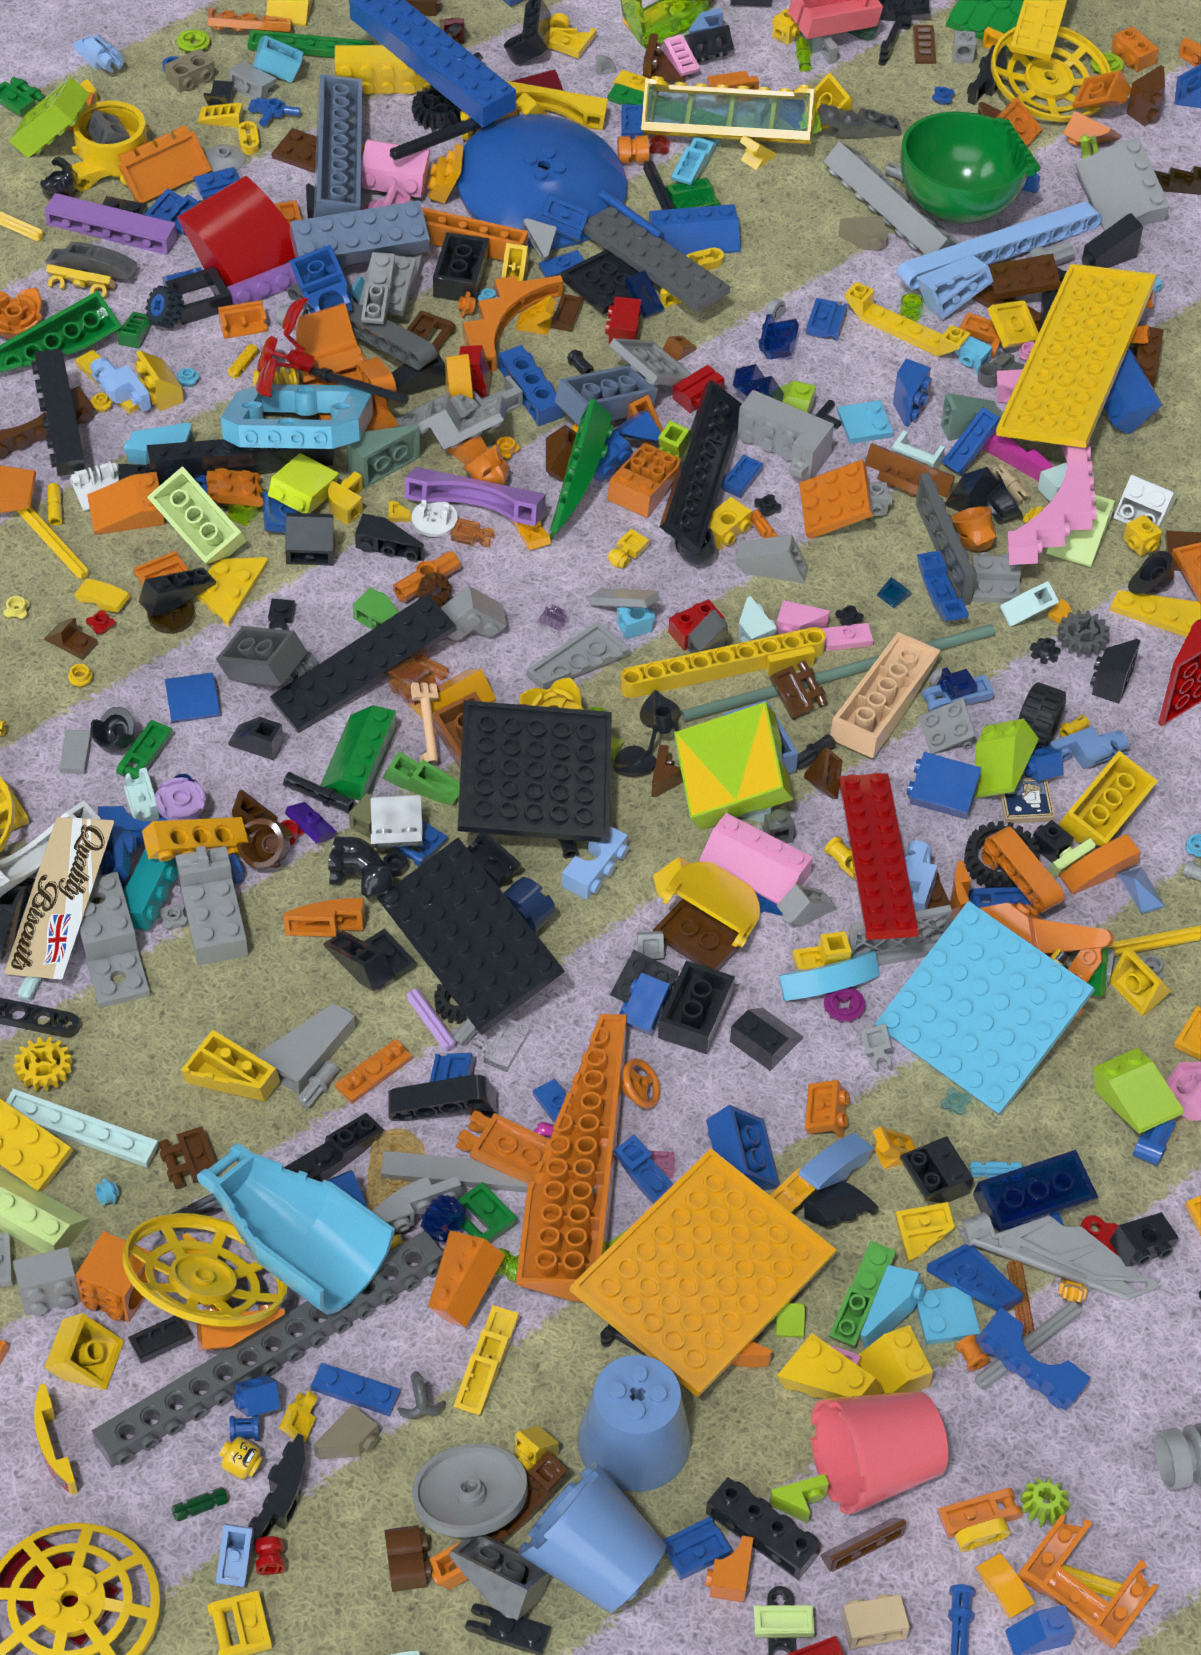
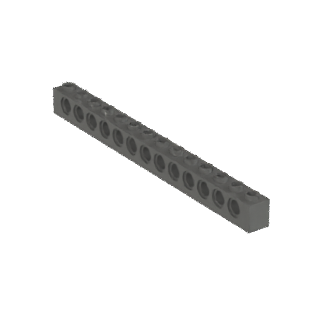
[92,1230,443,1468]

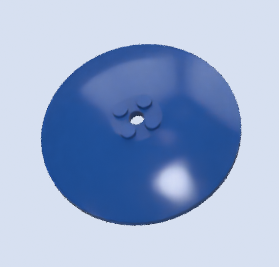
[456,114,627,249]

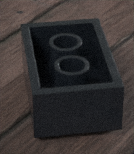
[433,232,489,302]
[658,960,735,1054]

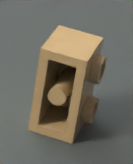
[841,1594,910,1650]

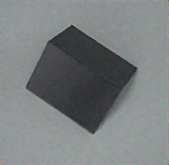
[945,467,999,512]

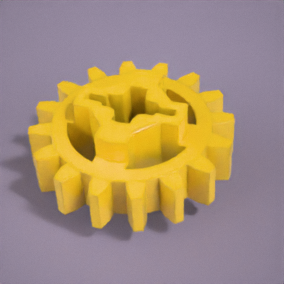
[13,1037,72,1091]

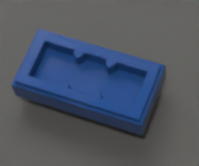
[621,104,643,139]
[538,250,585,277]
[720,455,764,497]
[532,1078,567,1123]

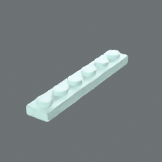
[6,1089,159,1168]

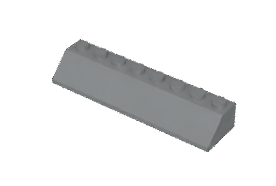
[824,141,960,256]

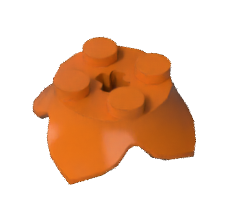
[0,287,43,339]

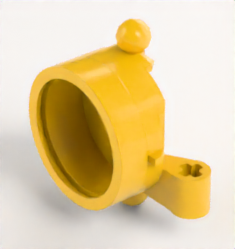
[72,100,156,192]

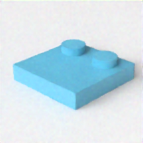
[837,400,893,444]
[916,1287,980,1345]

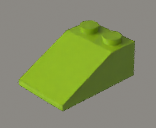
[974,718,1039,798]
[1093,1048,1184,1134]

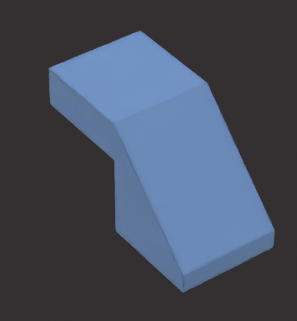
[689,8,723,45]

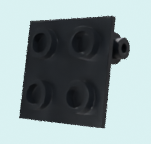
[610,949,679,1002]

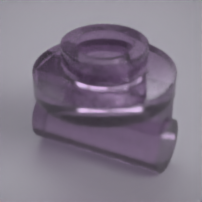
[539,604,567,631]

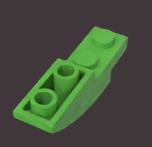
[829,1241,896,1348]

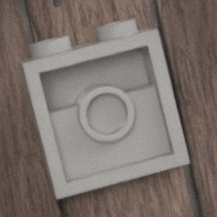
[971,552,1021,603]

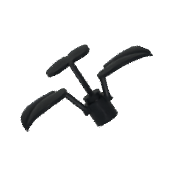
[613,690,680,777]

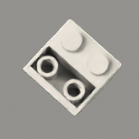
[1113,475,1178,528]

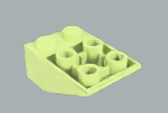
[1046,495,1115,567]

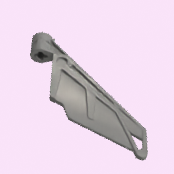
[958,1212,1158,1301]

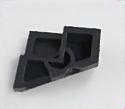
[804,1181,878,1227]

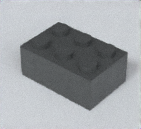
[216,626,307,686]

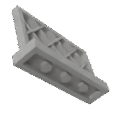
[848,905,952,966]

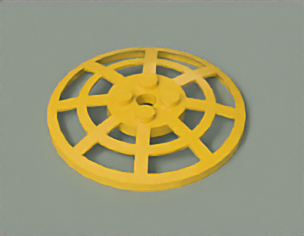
[991,26,1111,122]
[122,1213,288,1327]
[0,1523,161,1655]

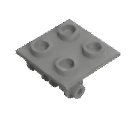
[919,698,976,754]

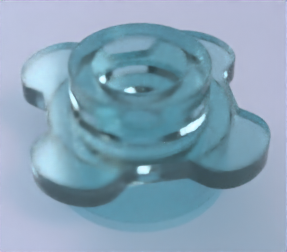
[941,1087,971,1115]

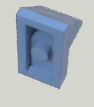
[216,1524,254,1587]

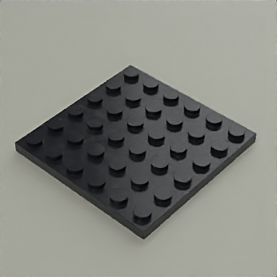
[457,700,612,843]

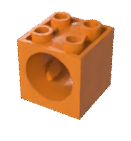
[75,1231,157,1322]

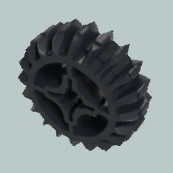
[411,85,462,132]

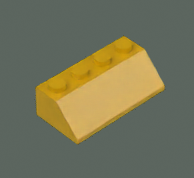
[1058,751,1158,846]

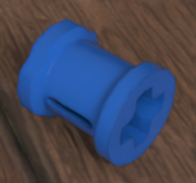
[229,1415,259,1442]

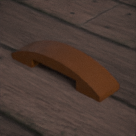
[485,1451,569,1544]

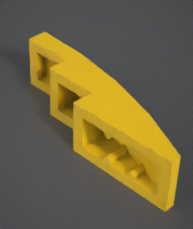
[453,1305,520,1416]

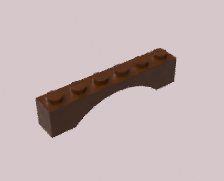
[0,386,94,458]

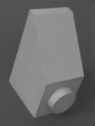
[777,884,837,926]

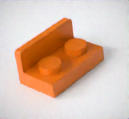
[804,1080,850,1138]

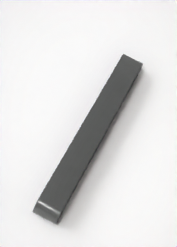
[288,283,437,370]

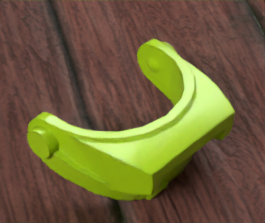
[1079,135,1099,159]

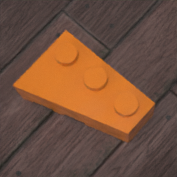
[428,1230,505,1328]

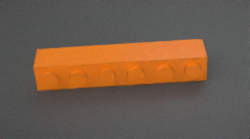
[422,207,528,261]

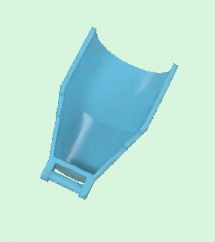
[197,1143,395,1315]

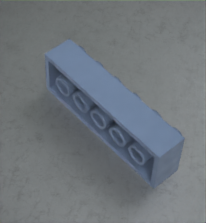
[290,200,430,266]

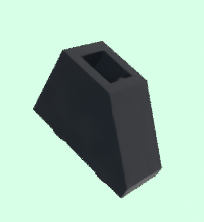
[228,717,284,760]

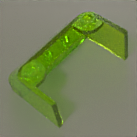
[621,0,709,49]

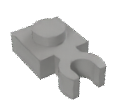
[861,1024,893,1072]

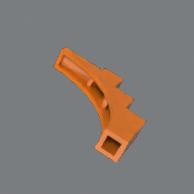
[463,275,563,372]

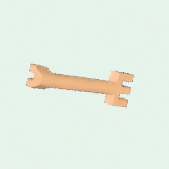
[411,682,438,765]

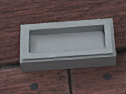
[59,729,91,774]

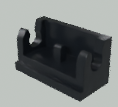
[467,832,521,888]

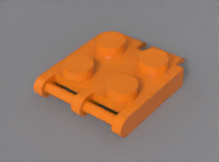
[206,468,264,507]

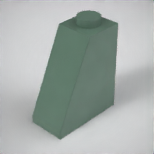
[941,393,1003,441]

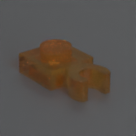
[451,518,494,547]

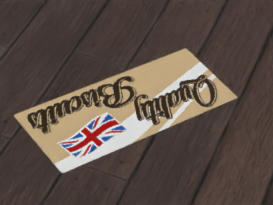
[4,817,114,979]

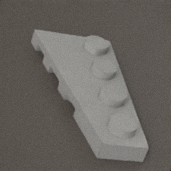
[526,621,630,689]

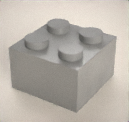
[13,1247,80,1316]

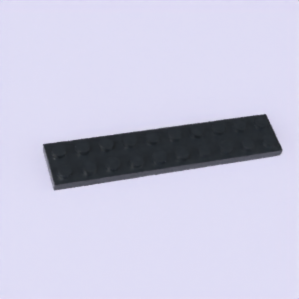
[659,380,742,554]

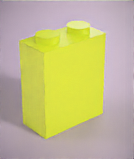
[268,453,339,513]

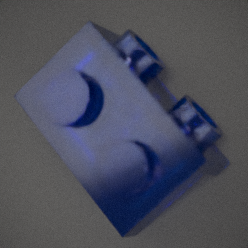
[758,314,799,360]

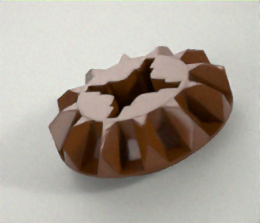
[418,572,453,608]

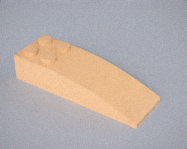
[830,632,941,758]

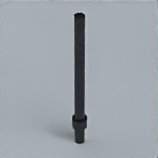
[308,366,409,404]

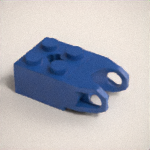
[289,244,353,313]

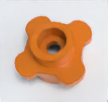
[458,291,476,318]

